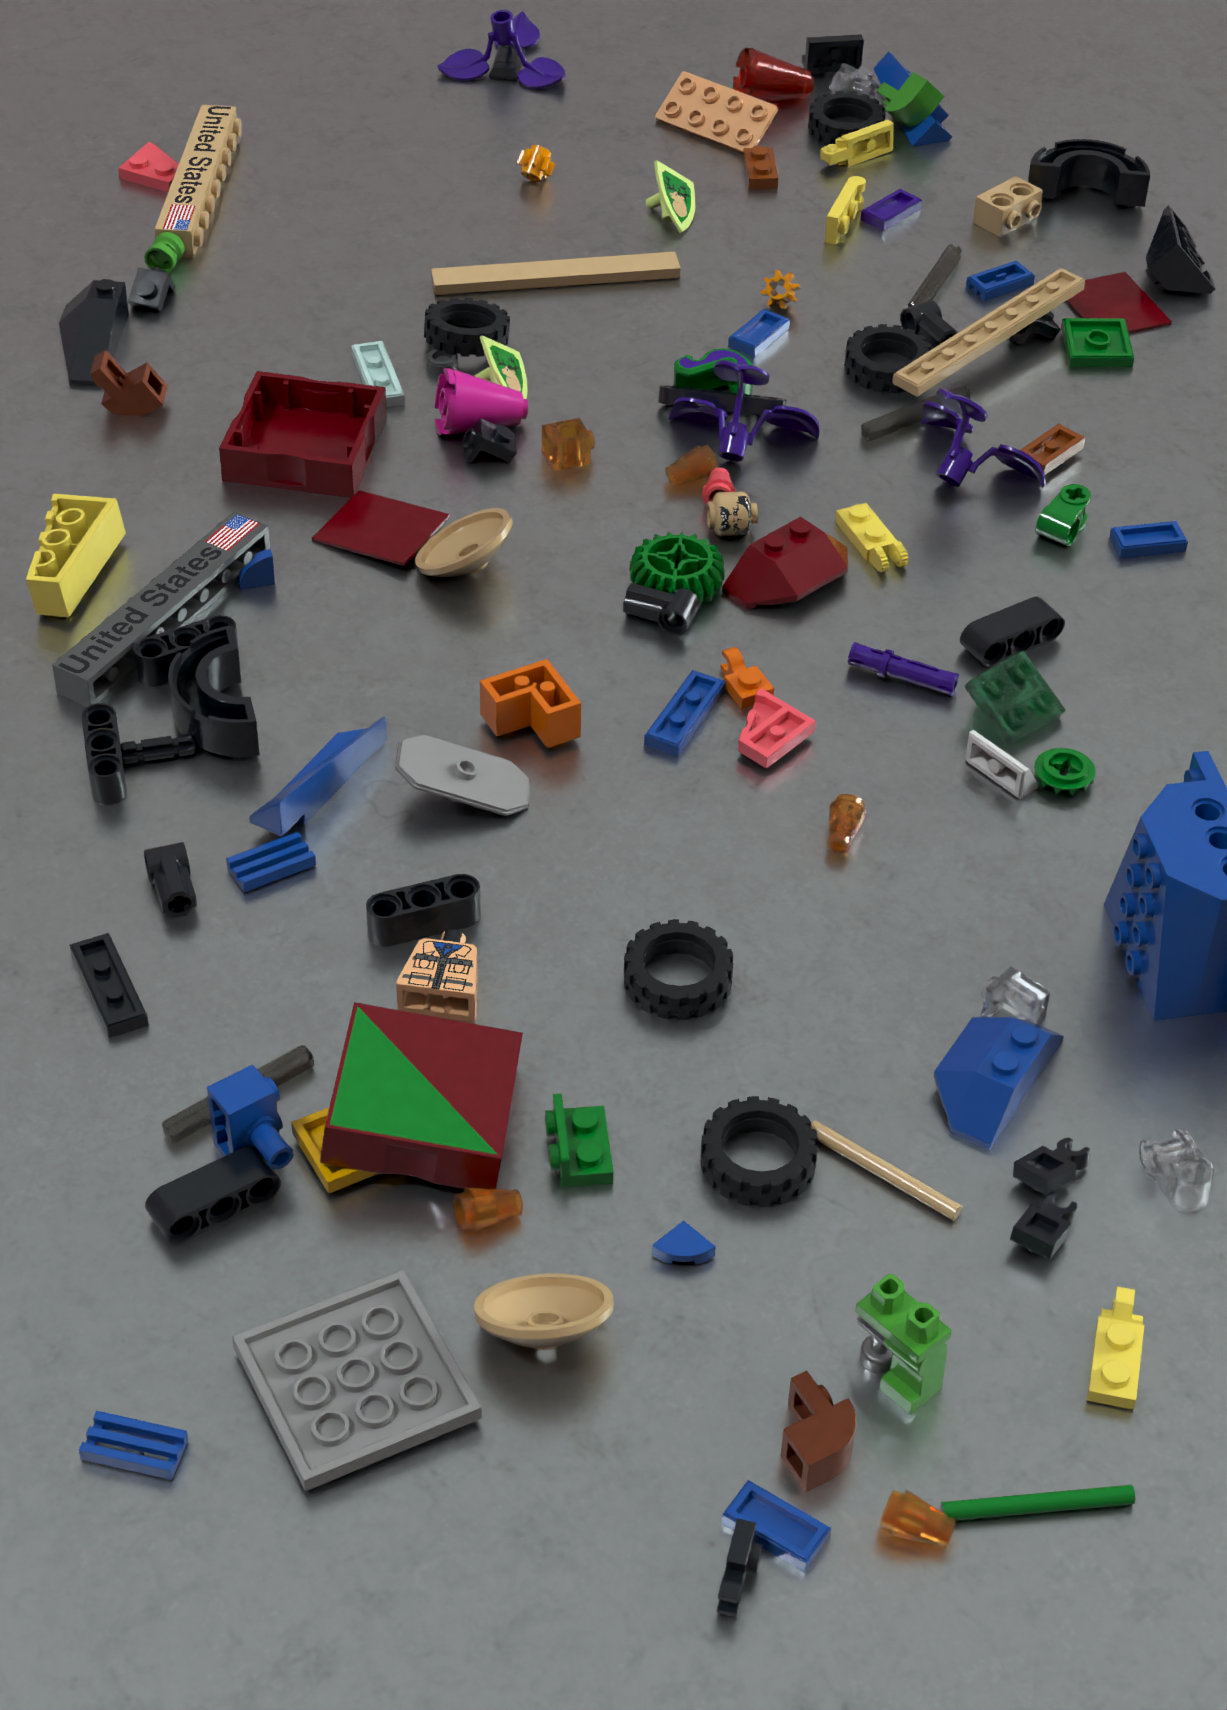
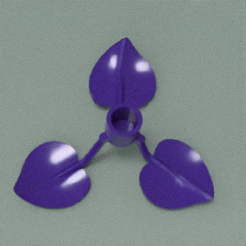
[437,10,566,89]
[668,360,820,462]
[921,388,1046,488]

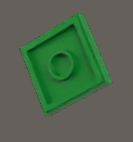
[1061,318,1134,367]

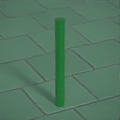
[940,1485,1135,1522]

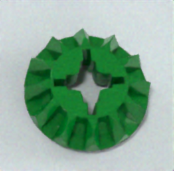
[1034,748,1096,796]

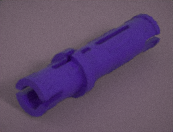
[847,642,959,696]

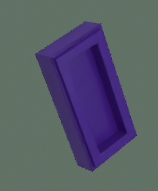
[860,189,923,231]

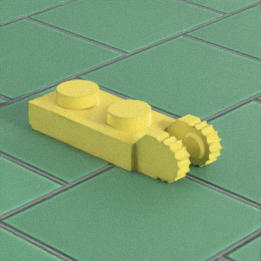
[835,503,909,572]

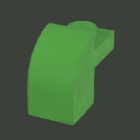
[877,72,945,127]

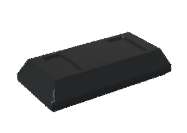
[489,44,525,81]

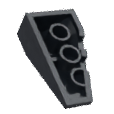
[59,279,129,387]

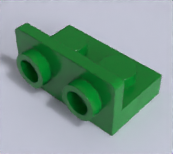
[545,1093,614,1188]

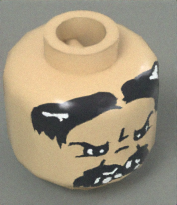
[707,491,758,537]

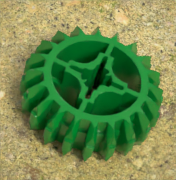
[629,532,725,606]

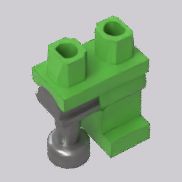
[855,1274,952,1415]

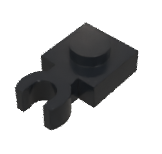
[1013,1137,1090,1195]
[1010,1192,1077,1259]
[717,1518,763,1617]

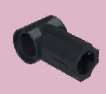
[900,300,958,348]
[623,583,700,635]
[143,842,197,918]

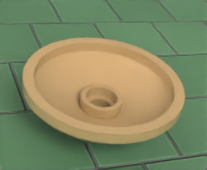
[415,508,513,577]
[474,1273,614,1350]

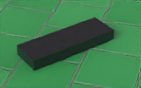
[69,933,149,1038]

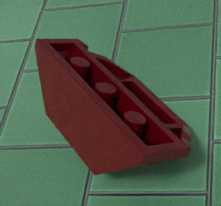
[722,516,848,609]

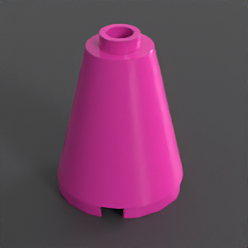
[435,368,528,436]

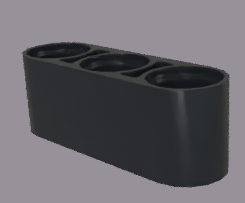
[960,596,1065,667]
[134,615,239,687]
[81,703,127,805]
[366,874,481,947]
[145,1146,281,1244]

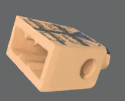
[396,929,478,1022]

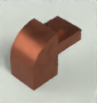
[90,350,168,416]
[780,1371,856,1492]

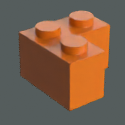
[480,659,581,748]

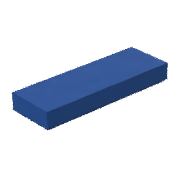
[644,670,726,757]

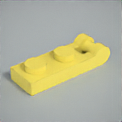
[825,176,866,245]

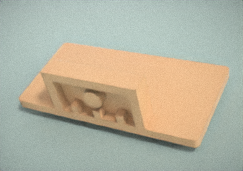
[655,71,778,154]

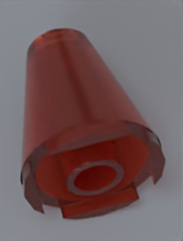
[733,48,814,103]

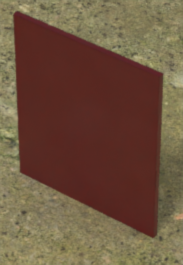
[1066,272,1172,334]
[312,490,450,566]

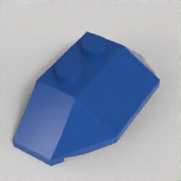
[934,1017,1064,1151]

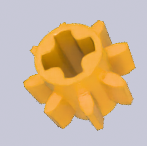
[516,145,556,182]
[760,269,801,310]

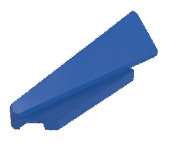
[874,51,953,146]
[249,717,387,836]

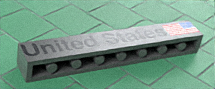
[52,512,270,707]

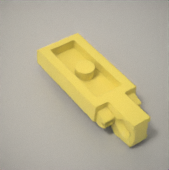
[820,120,894,167]
[1087,1286,1145,1410]

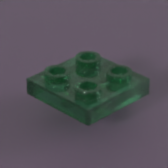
[964,651,1066,747]

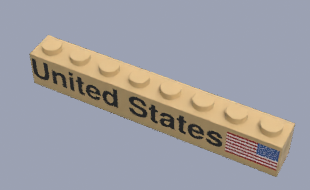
[155,105,242,258]

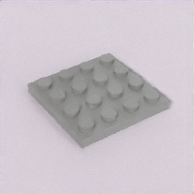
[232,1269,482,1491]

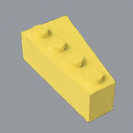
[26,494,126,617]

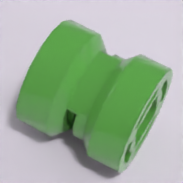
[144,232,185,274]

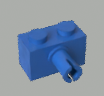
[207,1064,294,1170]

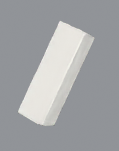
[965,730,1038,799]

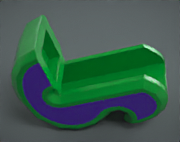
[673,348,753,394]

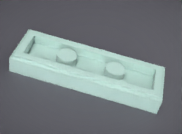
[351,341,405,407]

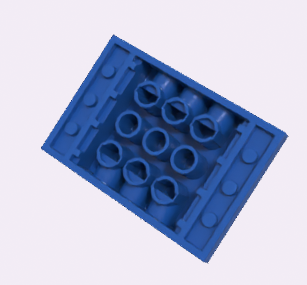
[1104,751,1227,1021]

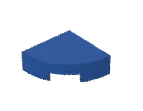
[238,549,275,590]
[652,1220,716,1264]

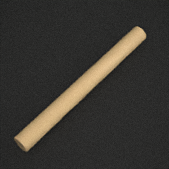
[811,1120,963,1221]

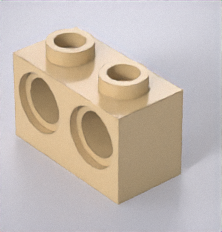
[973,176,1043,237]

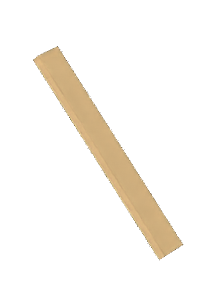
[431,252,681,295]
[893,268,1085,397]

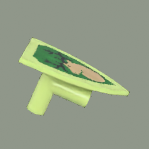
[646,160,695,233]
[474,335,528,399]

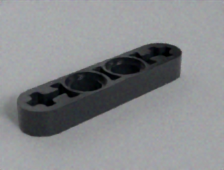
[658,385,787,415]

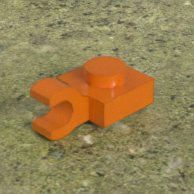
[720,647,774,710]

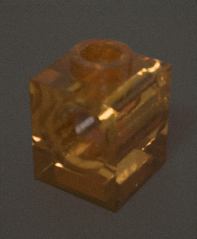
[542,418,595,472]

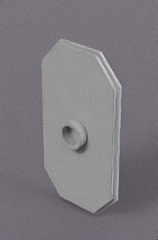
[395,734,531,816]

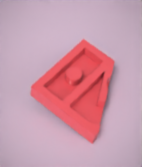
[118,142,179,192]
[738,688,816,769]

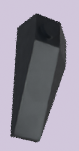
[1145,205,1216,294]

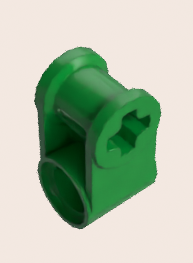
[1035,484,1091,546]

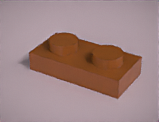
[743,146,778,189]
[1021,423,1085,475]

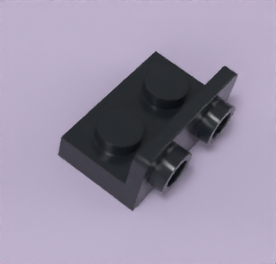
[801,34,864,75]

